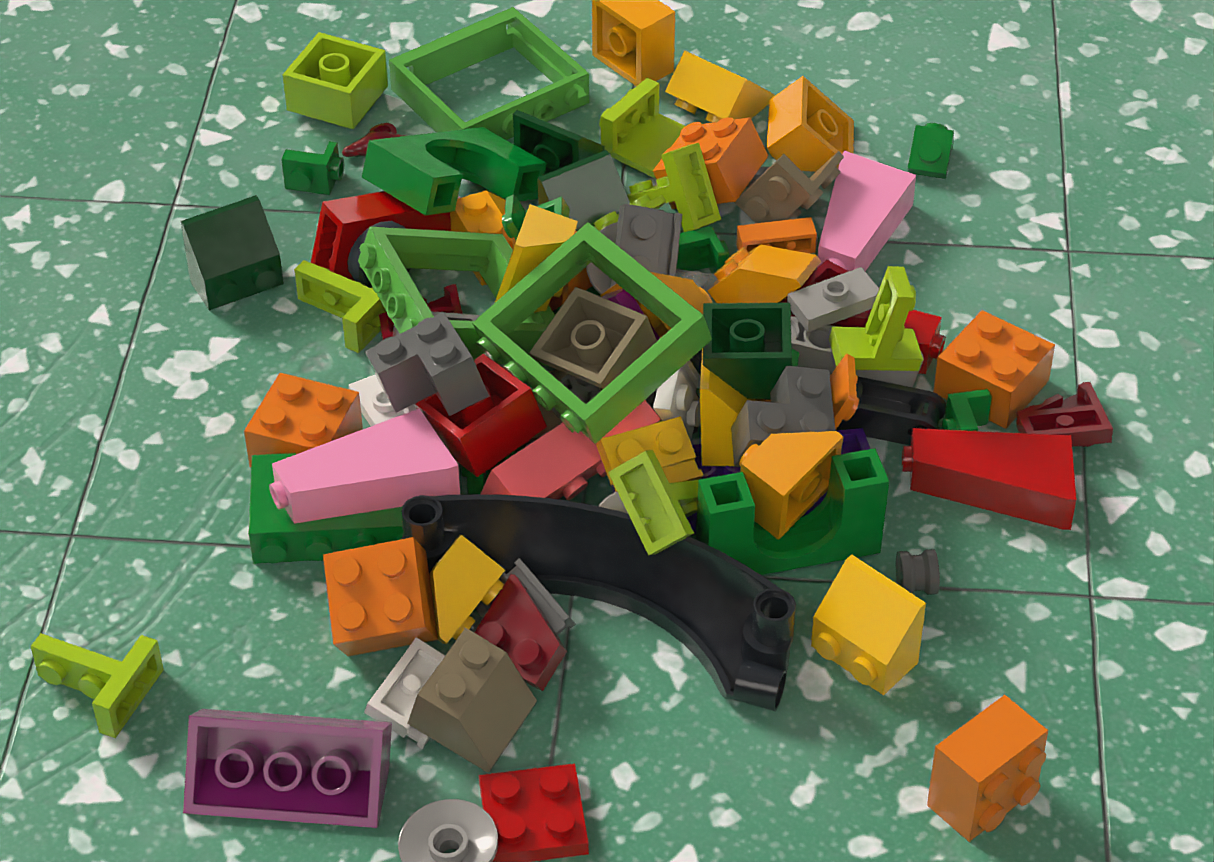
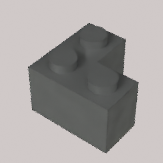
[365,312,489,416]
[731,366,835,467]

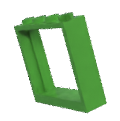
[389,7,589,140]
[472,222,712,444]
[358,227,555,366]

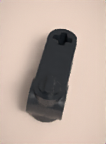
[829,373,946,446]

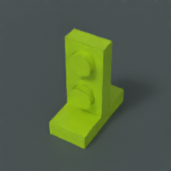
[627,143,721,232]
[294,260,386,353]
[828,266,923,371]
[608,450,698,555]
[30,633,164,739]

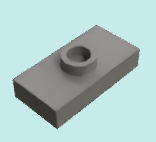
[787,267,879,332]

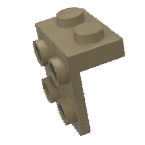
[734,151,844,223]

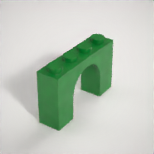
[362,127,547,216]
[696,448,889,575]
[248,453,403,564]

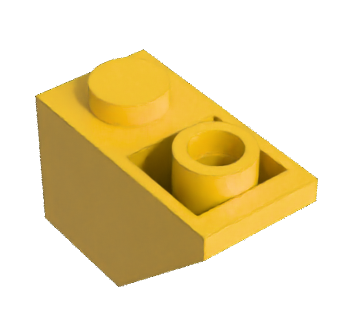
[429,535,505,644]

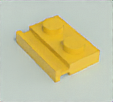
[596,416,703,492]

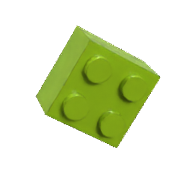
[282,32,388,129]

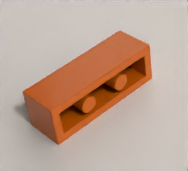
[736,217,817,253]

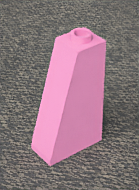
[817,151,916,271]
[269,408,460,524]

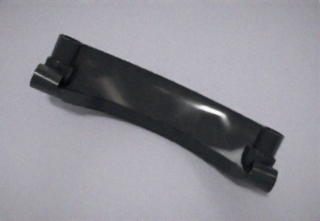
[401,494,796,711]

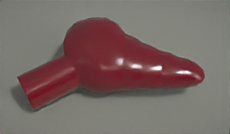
[342,122,406,157]

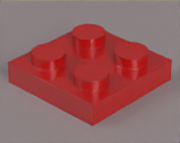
[479,763,589,862]

